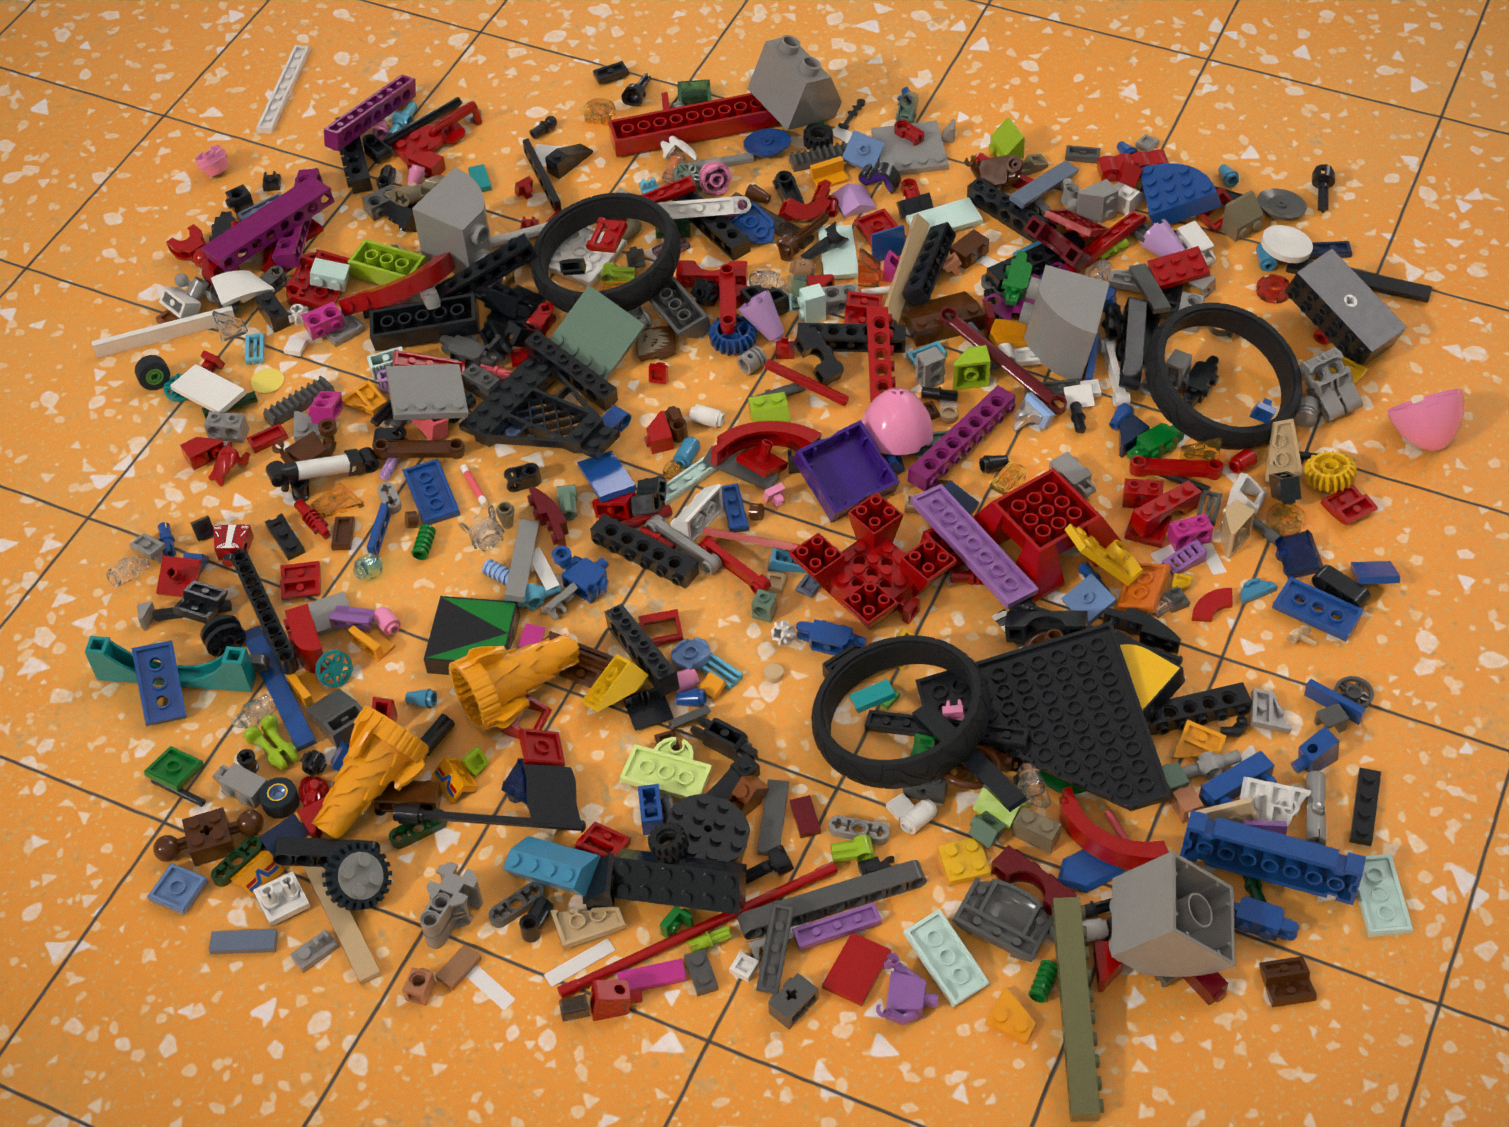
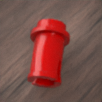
[827,195,839,217]

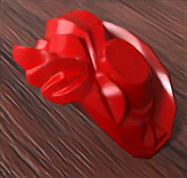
[299,776,330,807]

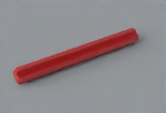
[765,359,849,406]

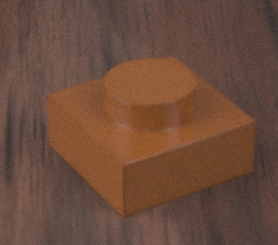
[155,309,180,324]

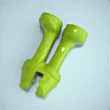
[243,714,299,771]

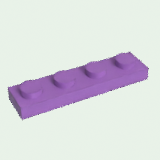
[792,902,882,951]

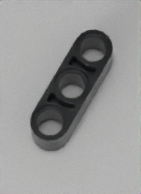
[1311,565,1371,608]

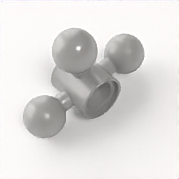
[1060,178,1079,212]
[174,273,219,303]

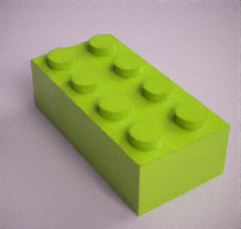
[348,239,427,285]

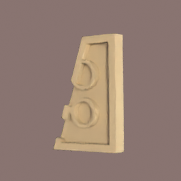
[1264,419,1303,482]
[1188,797,1258,823]
[550,907,626,950]

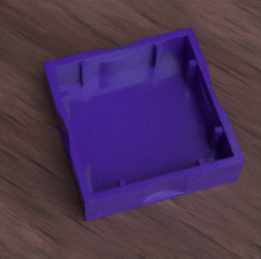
[793,420,900,523]

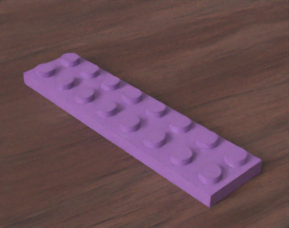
[910,484,1039,609]

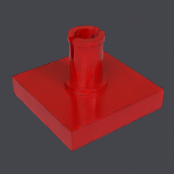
[736,439,788,478]
[156,556,202,597]

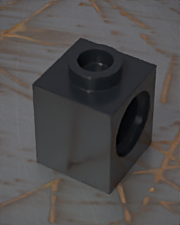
[225,184,254,214]

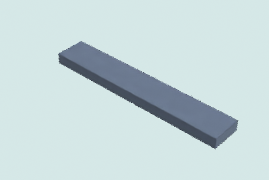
[1009,160,1079,209]

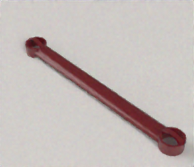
[939,307,1067,415]

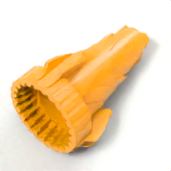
[449,633,579,731]
[312,705,429,839]

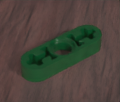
[389,809,448,849]
[211,836,264,887]

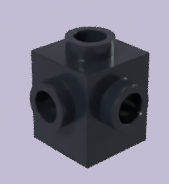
[690,278,720,306]

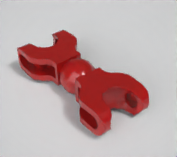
[166,224,240,289]

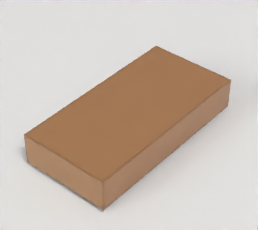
[435,944,482,991]

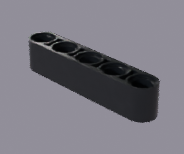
[273,837,380,867]

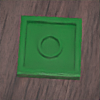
[144,746,204,792]

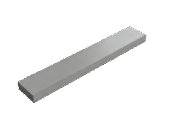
[504,519,539,603]

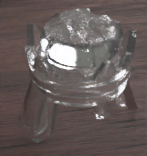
[459,505,505,552]

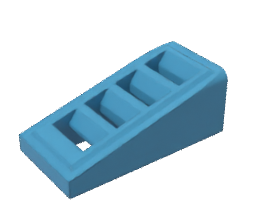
[768,548,806,573]

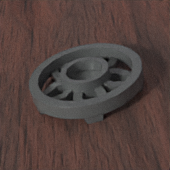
[1334,676,1374,708]

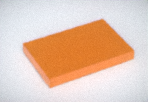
[1116,563,1171,613]

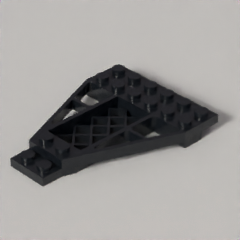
[459,357,620,460]

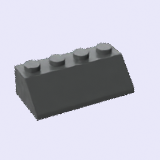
[649,276,711,339]

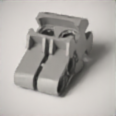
[1299,347,1363,422]
[420,862,483,949]

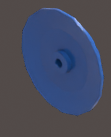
[743,128,791,158]

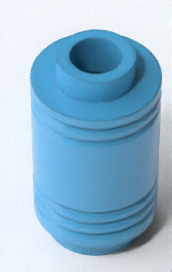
[1256,242,1278,271]
[673,437,700,469]

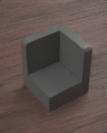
[1314,703,1349,733]

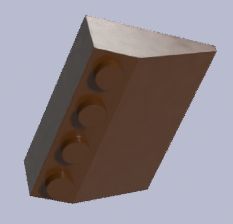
[901,291,985,347]

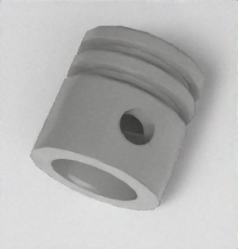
[737,346,767,375]
[1294,396,1319,427]

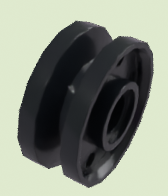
[200,614,246,657]

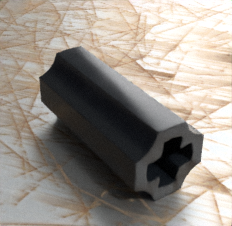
[420,714,455,756]

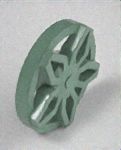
[673,163,700,190]

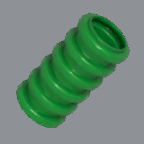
[411,524,436,560]
[1028,960,1057,1003]

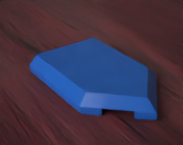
[730,202,775,244]
[1058,849,1123,893]

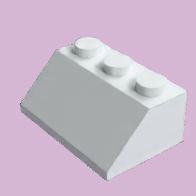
[670,484,723,542]

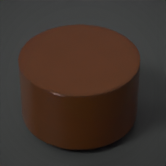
[749,503,764,520]
[405,511,418,529]

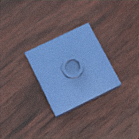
[842,130,885,169]
[1061,573,1117,625]
[147,863,208,916]

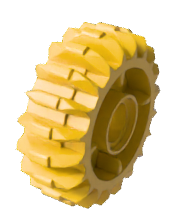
[1304,450,1357,493]

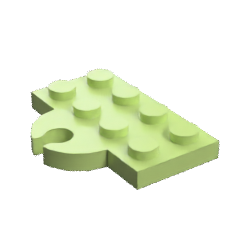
[620,737,712,799]

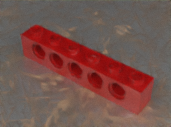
[866,307,896,403]

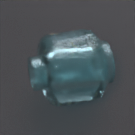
[353,553,383,581]

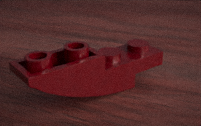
[527,486,569,546]

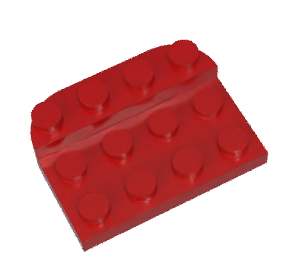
[286,249,351,308]

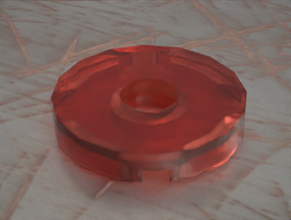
[1256,274,1290,304]

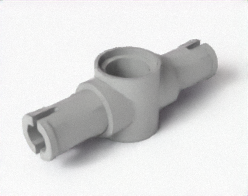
[1181,749,1242,779]

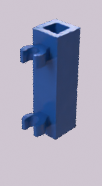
[1199,750,1277,807]

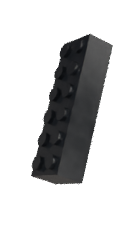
[369,293,480,351]
[613,848,747,914]

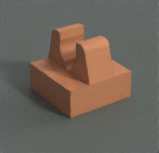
[943,252,962,276]

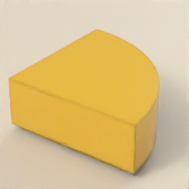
[1172,573,1193,588]

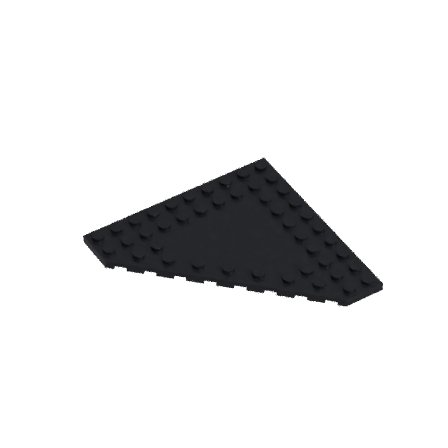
[915,621,1172,811]

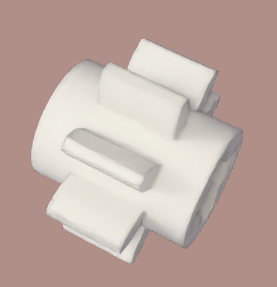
[287,304,309,326]
[771,620,796,645]

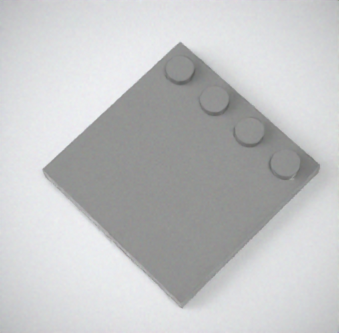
[871,120,949,175]
[386,364,468,420]

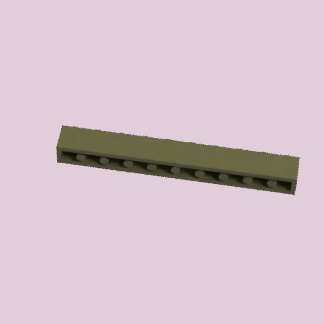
[1052,897,1104,1122]

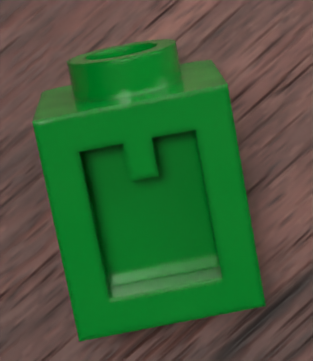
[910,733,935,756]
[660,906,694,938]

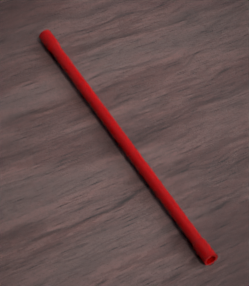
[557,861,838,999]

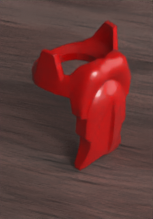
[209,441,250,487]

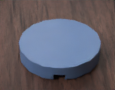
[671,638,711,670]

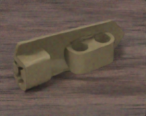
[384,175,445,207]

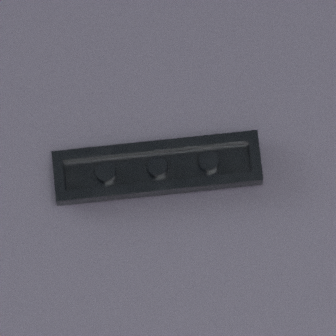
[1349,768,1381,846]

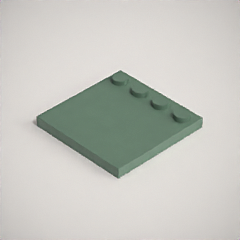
[550,285,646,381]

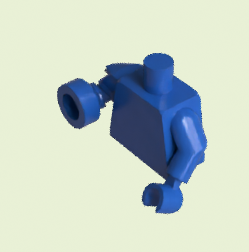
[552,546,609,604]

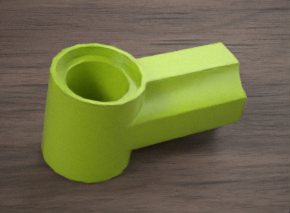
[600,262,636,286]
[830,835,875,863]

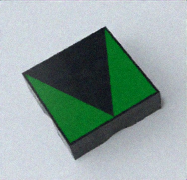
[424,596,520,675]

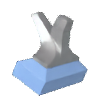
[1012,392,1055,432]

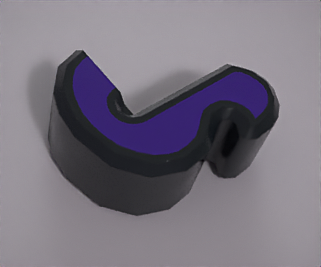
[858,162,901,194]

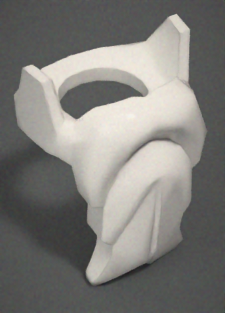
[660,136,698,161]

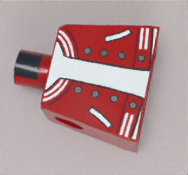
[214,524,254,567]

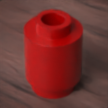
[1228,448,1257,474]

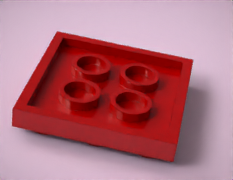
[1044,209,1109,239]

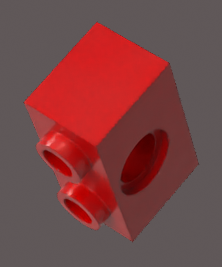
[1122,478,1164,508]

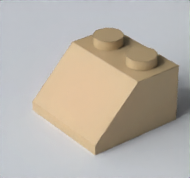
[1220,499,1256,559]

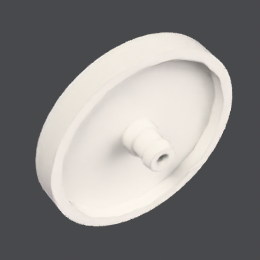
[1261,225,1313,263]

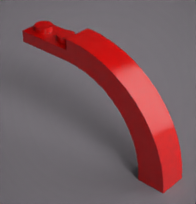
[338,252,456,316]

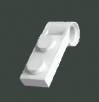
[998,343,1042,366]

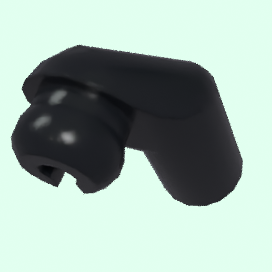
[1220,716,1248,737]

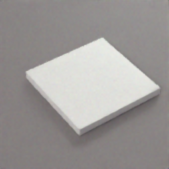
[548,226,628,287]

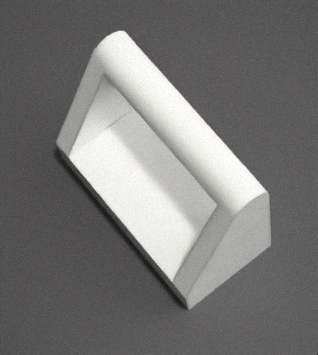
[1227,472,1267,514]

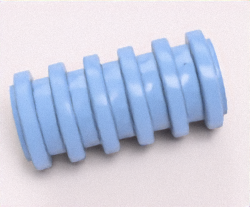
[482,559,510,585]

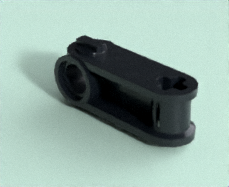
[772,170,805,204]

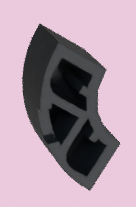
[740,285,790,316]
[630,477,667,516]

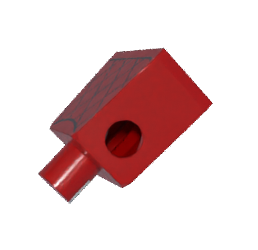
[590,979,643,1021]

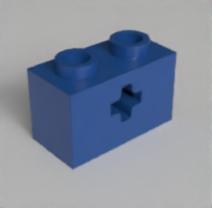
[638,784,663,835]

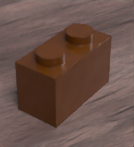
[950,229,989,269]

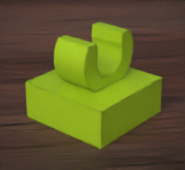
[461,747,490,777]

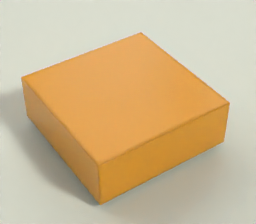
[699,671,727,699]

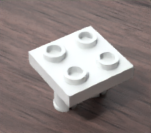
[253,871,311,926]

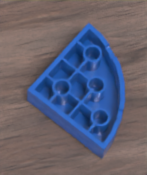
[1141,163,1222,225]

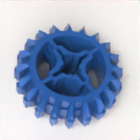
[709,314,757,356]

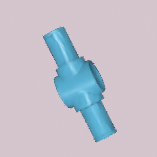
[387,101,418,136]
[504,580,562,610]

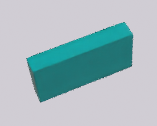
[468,164,492,192]
[849,679,896,713]

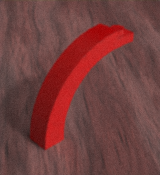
[711,421,822,466]
[1059,787,1169,870]

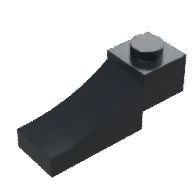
[705,753,760,800]

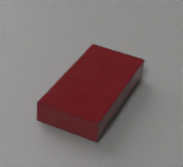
[790,795,821,838]

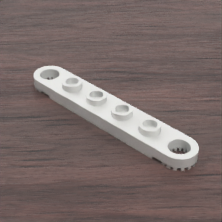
[657,196,751,219]

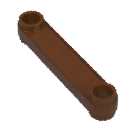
[373,438,465,459]

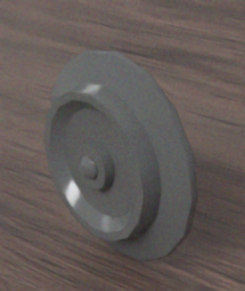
[1257,188,1307,221]

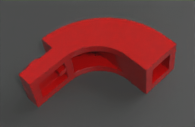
[778,179,831,222]

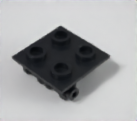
[623,688,674,731]

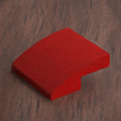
[844,291,883,324]
[1321,484,1378,526]
[280,561,321,600]

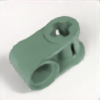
[896,91,919,123]

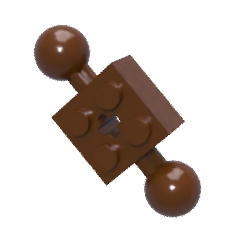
[153,807,264,867]

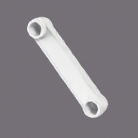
[1098,338,1130,407]

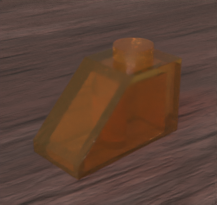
[858,249,884,288]

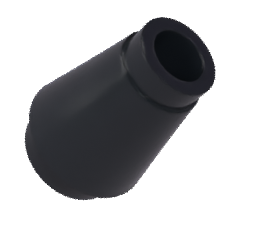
[979,455,1009,474]

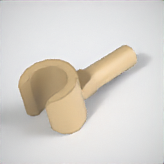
[1287,628,1317,646]

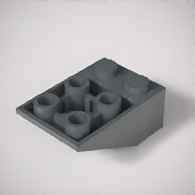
[304,688,362,749]

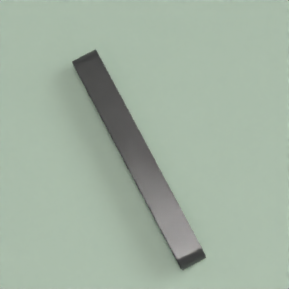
[737,860,927,940]

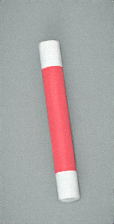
[460,464,489,507]

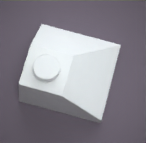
[1114,182,1146,215]

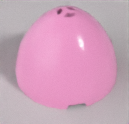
[861,387,934,455]
[1387,388,1464,451]

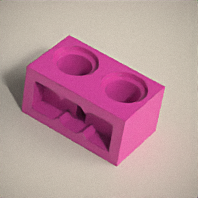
[301,301,345,340]
[308,391,343,424]
[1167,513,1214,552]

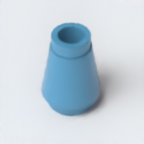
[1218,164,1239,187]
[405,689,437,709]

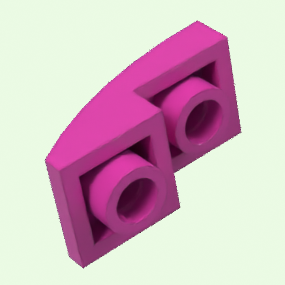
[518,623,546,648]

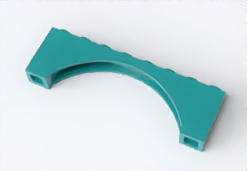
[85,636,256,692]

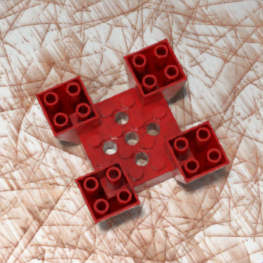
[974,468,1122,602]
[789,492,957,630]

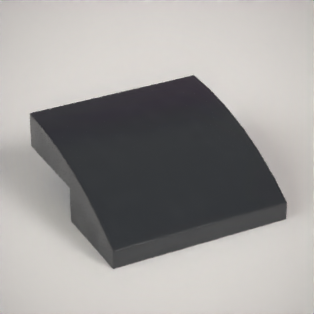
[173,580,228,624]

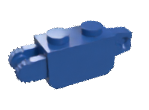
[796,619,866,656]
[1234,896,1299,941]

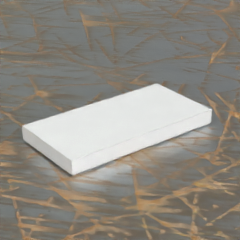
[170,364,246,413]

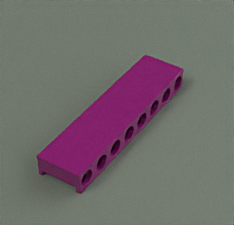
[201,176,335,273]

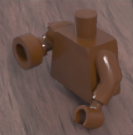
[964,155,1024,192]
[272,418,338,463]

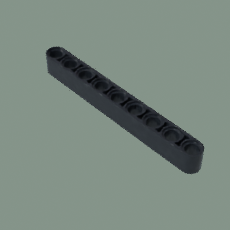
[231,549,299,675]

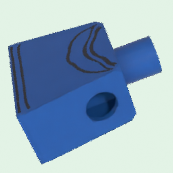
[1291,726,1339,773]

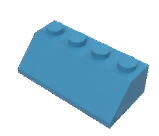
[503,836,601,897]

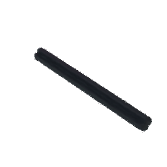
[383,97,462,146]

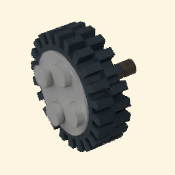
[322,842,392,911]

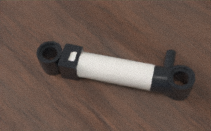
[266,447,380,492]

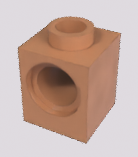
[1170,785,1204,823]
[402,967,436,1006]

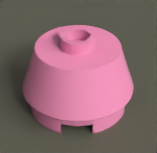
[195,145,229,177]
[699,162,732,195]

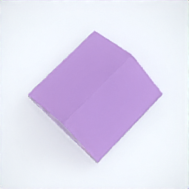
[832,183,876,218]

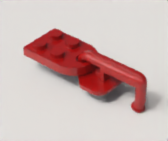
[391,101,483,165]

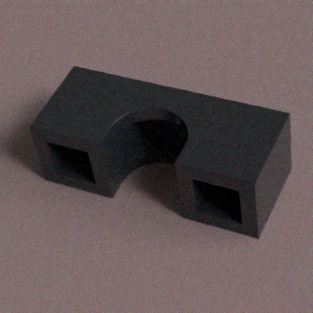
[793,327,844,386]

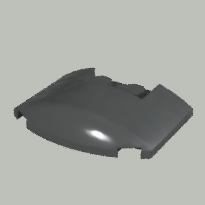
[952,878,1053,962]

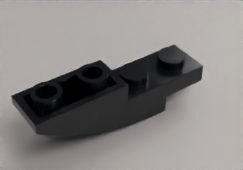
[1103,607,1181,654]

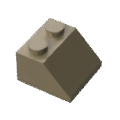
[1221,190,1264,242]

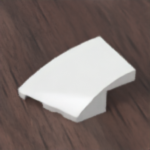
[211,270,275,307]
[1240,777,1311,827]

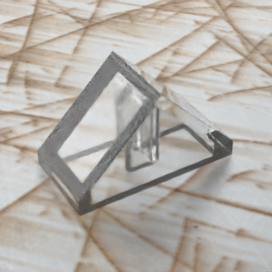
[212,311,248,342]

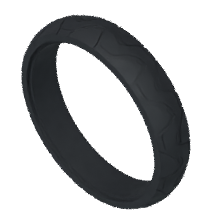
[531,193,681,313]
[1144,303,1302,450]
[811,635,990,789]

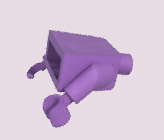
[876,953,938,1025]

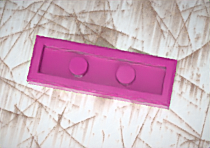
[617,958,687,991]

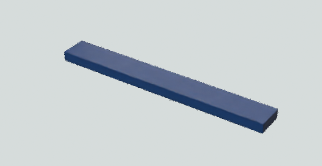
[245,625,316,752]

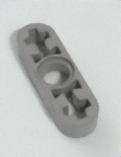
[829,815,889,845]

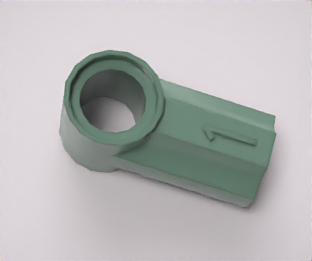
[556,484,577,521]

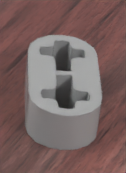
[378,482,402,514]

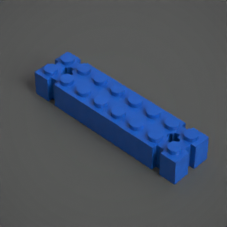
[1180,810,1366,905]

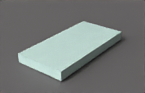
[906,197,983,241]
[818,225,859,279]
[1356,854,1414,938]
[903,909,990,1008]

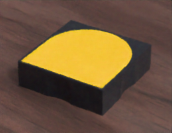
[1115,630,1185,724]

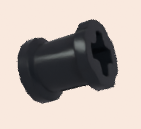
[236,749,259,773]

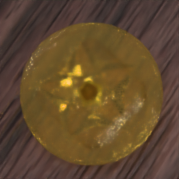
[663,460,679,480]

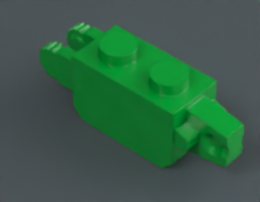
[1001,251,1032,306]
[1127,423,1184,460]

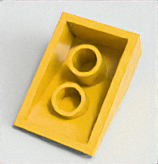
[581,654,648,712]

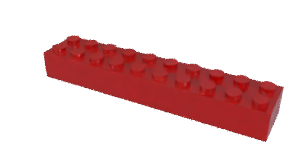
[608,93,777,157]

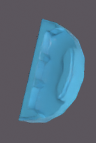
[1240,578,1278,605]

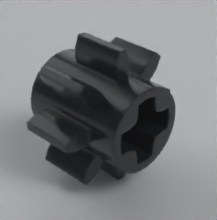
[300,750,327,776]

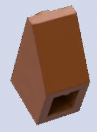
[728,775,770,816]

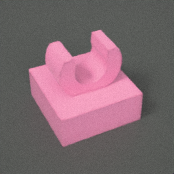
[763,482,785,508]
[942,699,966,721]

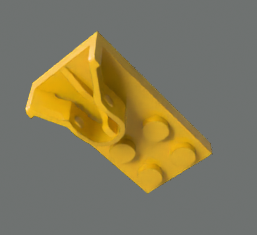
[1065,524,1143,586]

